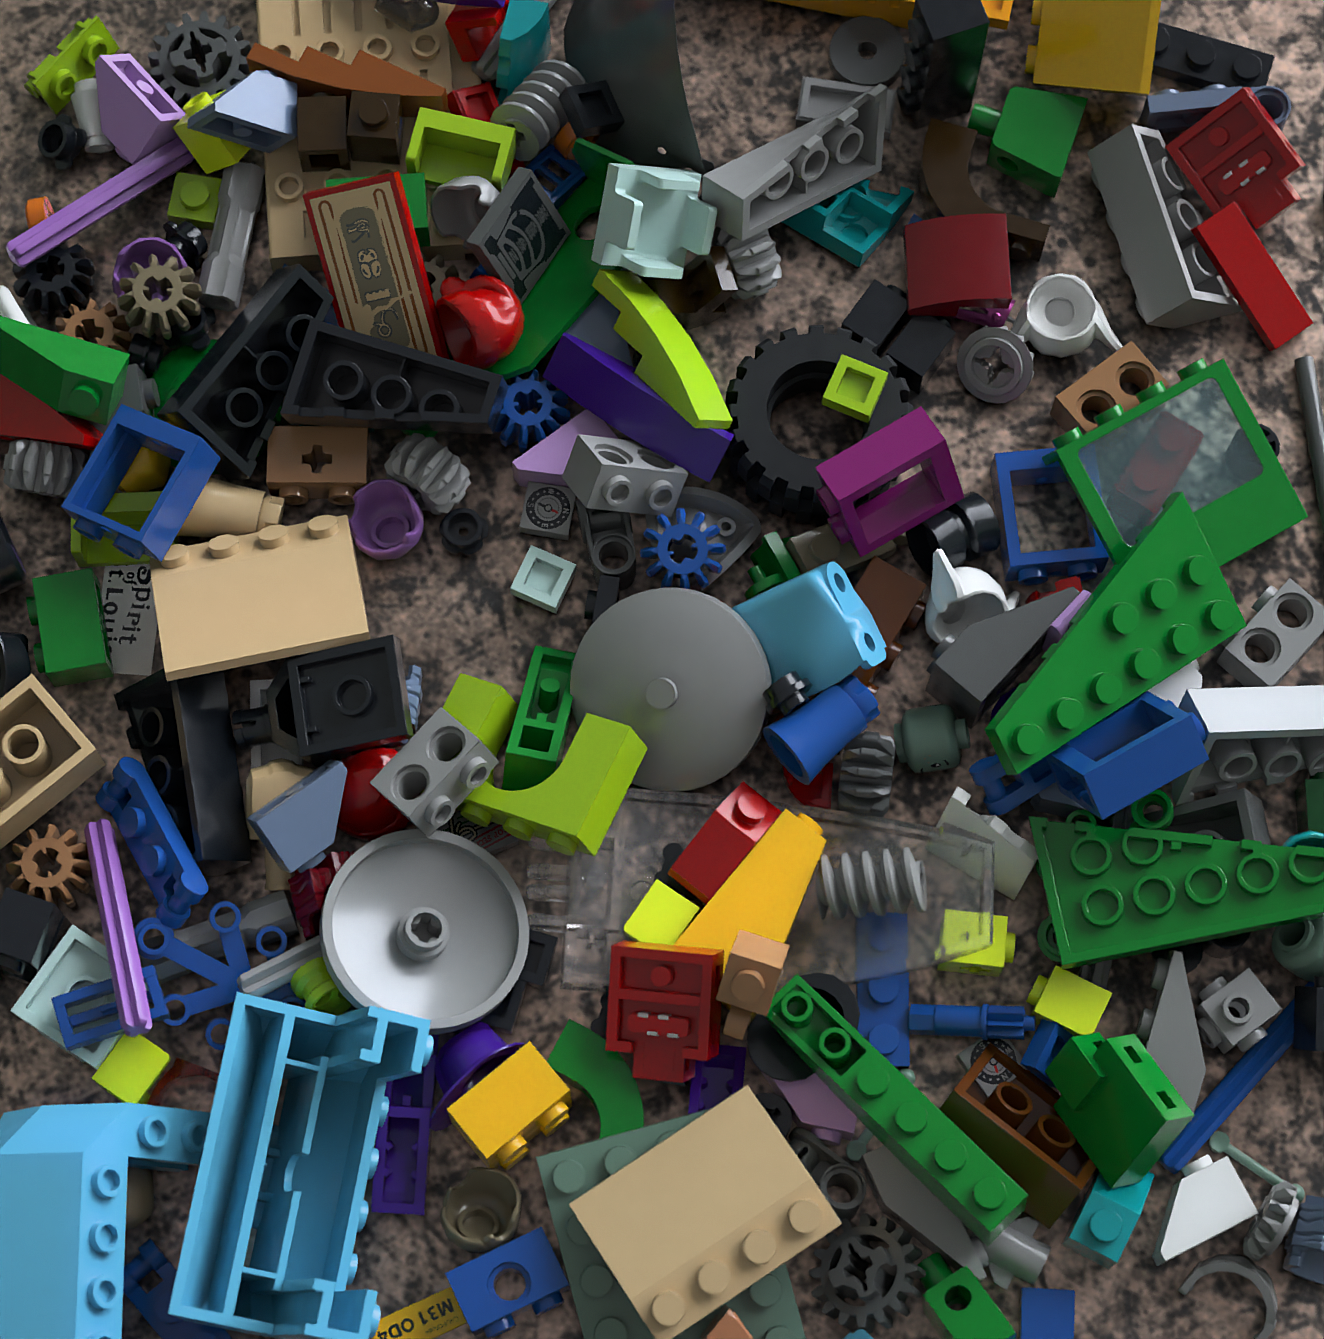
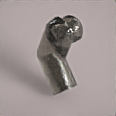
[375,0,440,33]

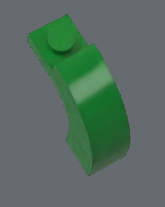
[547,1019,644,1139]

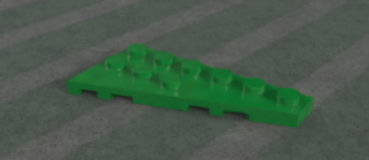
[984,491,1247,775]
[1029,816,1324,970]

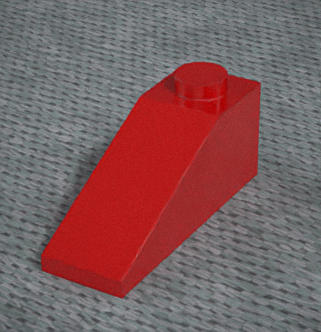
[0,374,103,451]

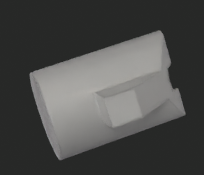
[982,1217,1051,1290]

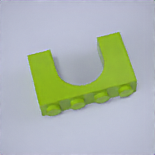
[420,673,648,857]

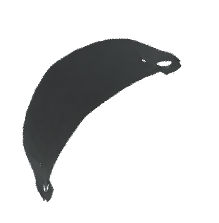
[564,0,715,201]

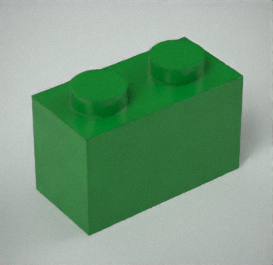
[26,568,114,687]

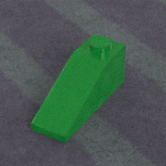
[0,316,130,425]
[502,645,576,791]

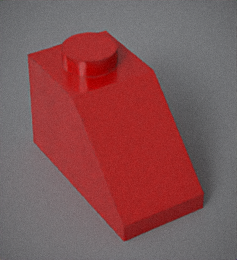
[667,781,782,905]

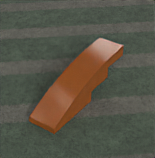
[246,42,449,117]

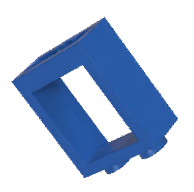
[61,404,221,562]
[990,444,1109,586]
[1045,691,1209,820]

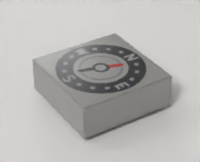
[519,481,577,541]
[955,1038,1028,1098]

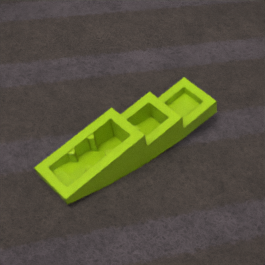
[592,269,733,429]

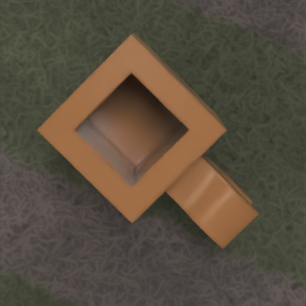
[716,929,790,1040]

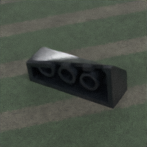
[896,0,990,129]
[114,668,252,876]

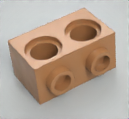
[1050,340,1169,452]

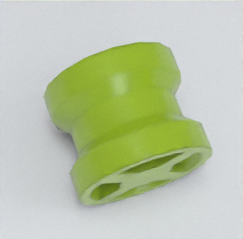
[290,956,352,1016]

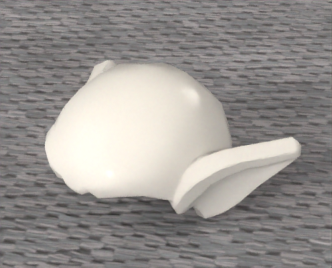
[999,274,1123,358]
[924,549,1021,644]

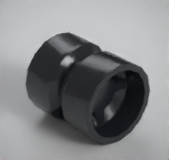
[906,492,1000,576]

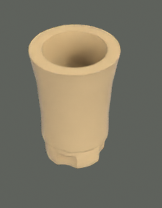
[177,477,285,538]

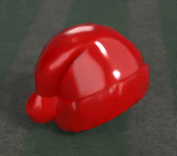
[436,274,525,370]
[337,747,409,842]

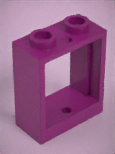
[815,406,965,558]

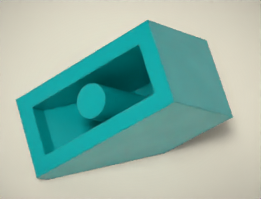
[1061,1170,1155,1269]

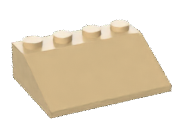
[150,514,370,681]
[569,1085,842,1339]

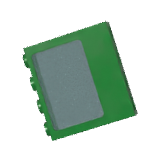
[1041,358,1309,567]

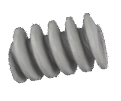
[490,59,586,161]
[816,847,927,921]

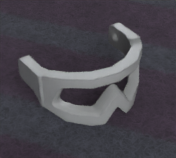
[1178,1254,1277,1339]

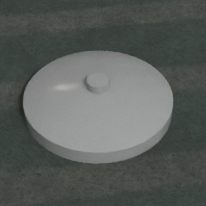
[570,587,772,792]
[319,829,529,1035]

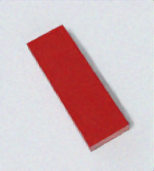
[1191,201,1313,352]

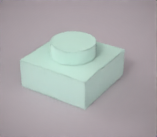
[510,545,577,614]

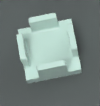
[591,163,717,279]
[10,924,149,1070]

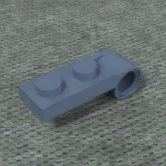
[1140,84,1291,133]

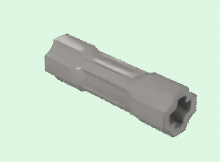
[198,162,266,312]
[140,890,299,984]

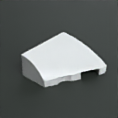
[926,787,1037,900]

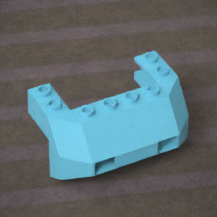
[168,992,433,1339]
[0,1103,211,1339]

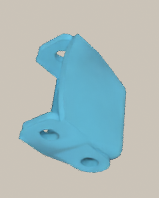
[732,561,887,697]

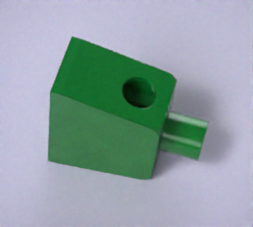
[967,87,1088,198]
[918,1252,1016,1339]

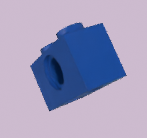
[445,1226,570,1339]

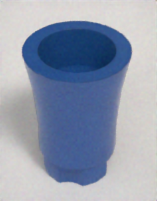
[763,675,880,785]

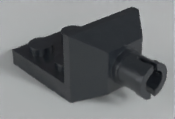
[232,634,414,767]

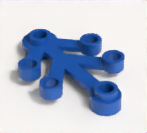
[134,901,306,1050]

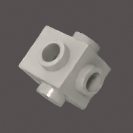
[1194,968,1282,1054]

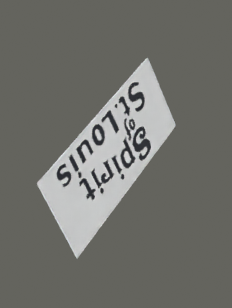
[101,564,158,676]

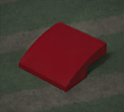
[903,213,1012,317]

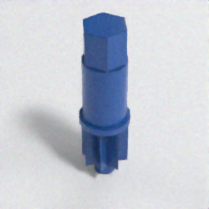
[909,1004,1036,1040]

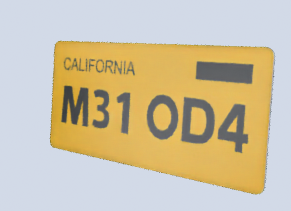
[372,1287,466,1339]

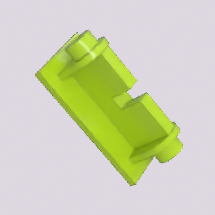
[24,16,120,115]

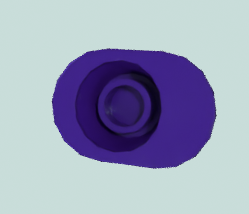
[429,1022,525,1132]

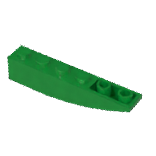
[763,974,1028,1246]

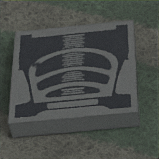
[466,167,571,304]

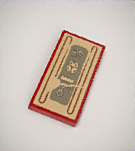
[302,171,450,360]

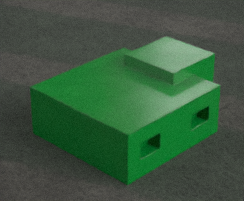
[1045,1032,1195,1189]

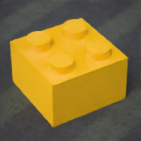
[446,1041,572,1171]

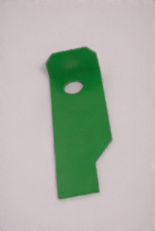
[400,137,635,438]

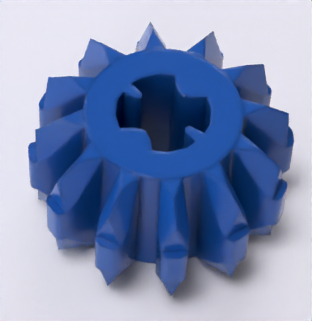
[494,368,570,454]
[640,508,726,589]

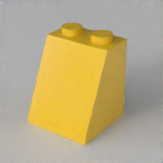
[1025,0,1161,96]

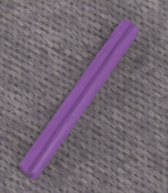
[5,137,196,268]
[84,819,152,1037]

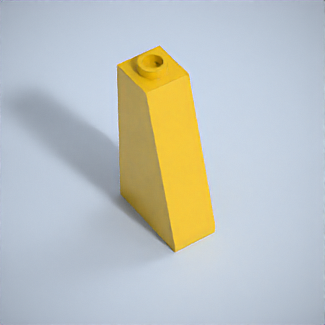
[674,809,827,1025]

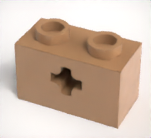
[266,426,372,505]

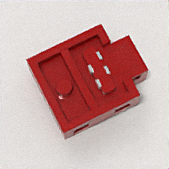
[1165,87,1306,229]
[606,940,724,1083]

